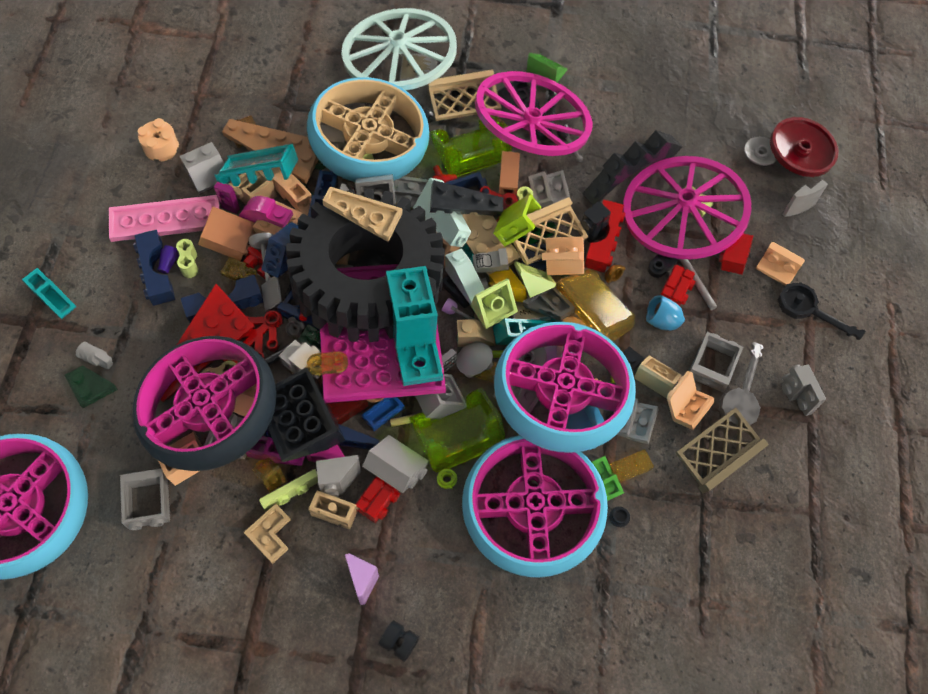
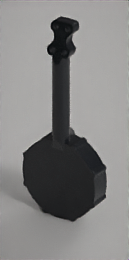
[778,282,866,340]

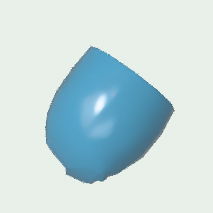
[646,295,685,331]

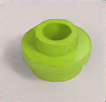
[437,469,457,489]

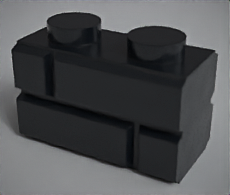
[579,202,611,243]

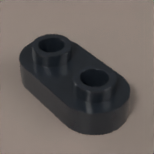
[648,254,678,278]

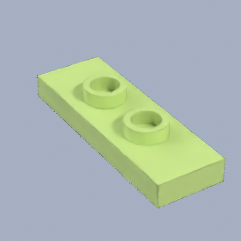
[259,469,318,511]

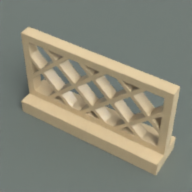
[427,70,501,121]
[513,197,588,266]

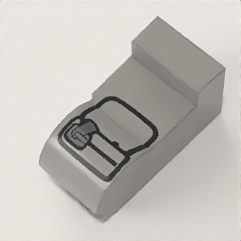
[473,248,509,273]

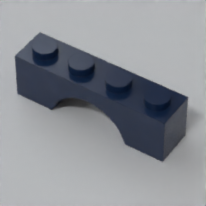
[133,229,176,306]
[181,275,263,323]

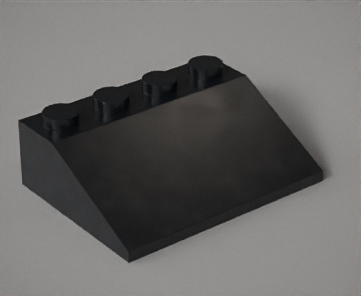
[254,367,345,462]

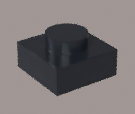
[623,346,644,372]

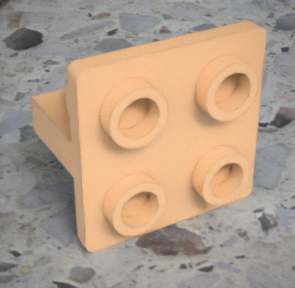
[542,236,584,275]
[756,242,805,286]

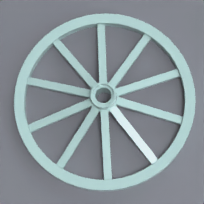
[342,8,457,90]

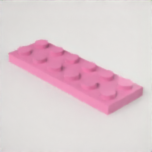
[109,195,220,242]

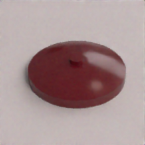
[770,117,839,177]

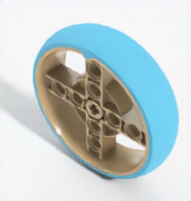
[307,77,429,182]

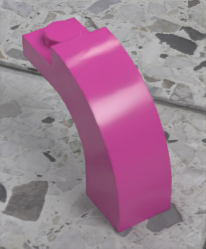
[239,196,293,230]

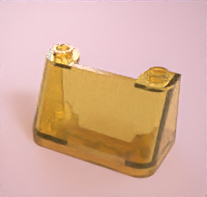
[555,269,635,342]

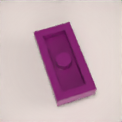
[214,181,240,214]

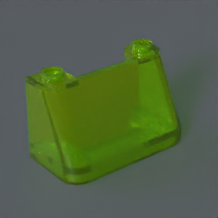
[430,115,512,177]
[409,387,505,472]

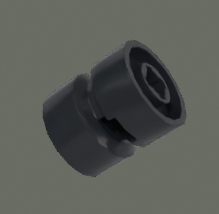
[378,620,420,662]

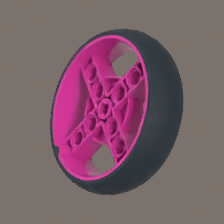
[132,336,276,471]

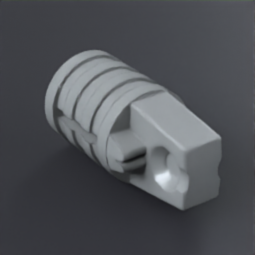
[76,342,113,369]

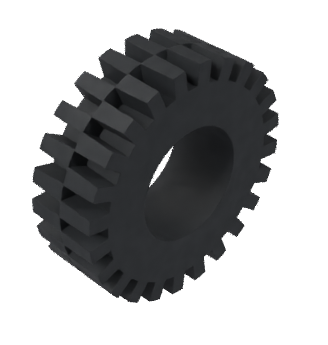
[286,189,445,342]

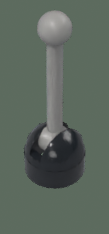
[556,124,583,162]

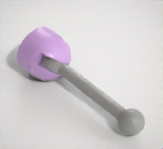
[442,298,474,320]

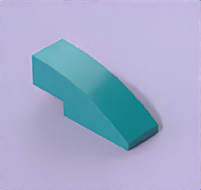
[22,268,76,319]

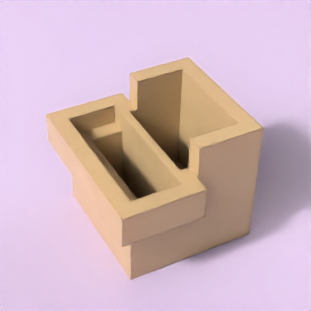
[229,170,277,205]

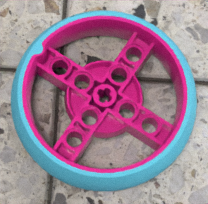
[494,322,636,453]
[0,434,88,580]
[462,435,608,577]

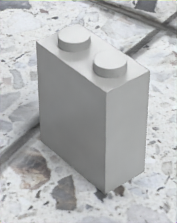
[362,435,429,493]

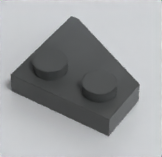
[523,287,576,321]

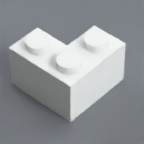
[279,340,322,379]

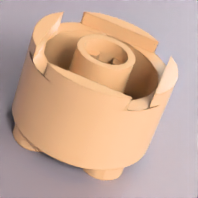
[138,118,179,161]

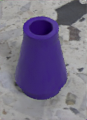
[157,245,179,274]

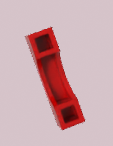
[584,199,626,273]

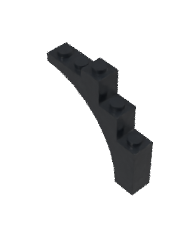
[582,130,683,205]

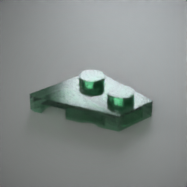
[65,365,118,408]

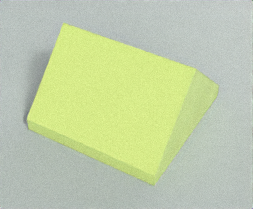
[514,261,556,298]
[470,278,518,329]

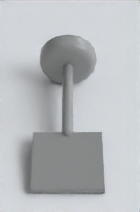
[249,233,282,312]

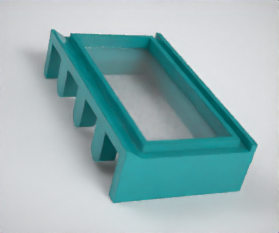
[215,144,299,187]

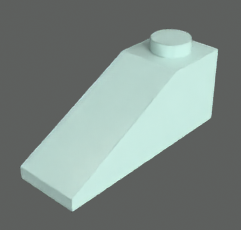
[445,248,485,305]

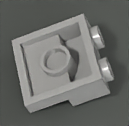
[781,364,826,416]

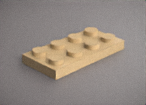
[461,212,521,277]

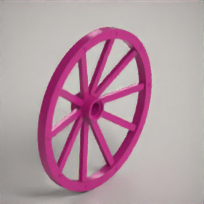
[475,71,592,156]
[623,156,751,259]

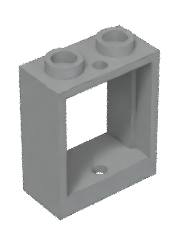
[689,332,743,392]
[120,468,170,530]

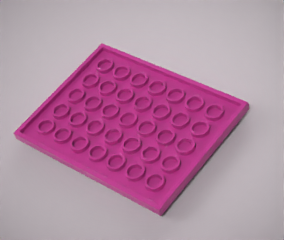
[320,264,446,403]

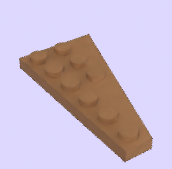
[222,119,319,184]

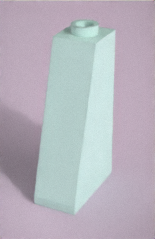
[413,178,471,247]

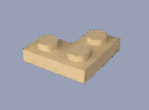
[244,504,290,564]

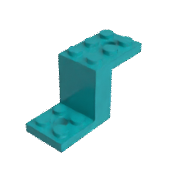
[386,266,443,386]

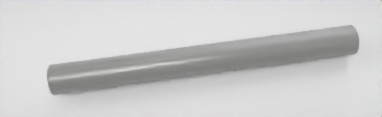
[679,259,717,310]

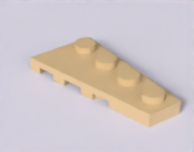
[323,187,402,242]

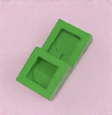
[591,456,624,501]

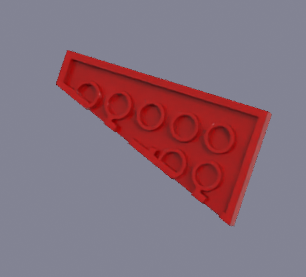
[160,284,255,403]

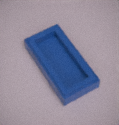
[361,397,405,431]

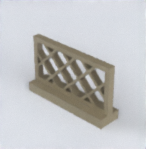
[675,407,769,494]

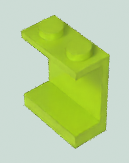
[493,193,541,247]

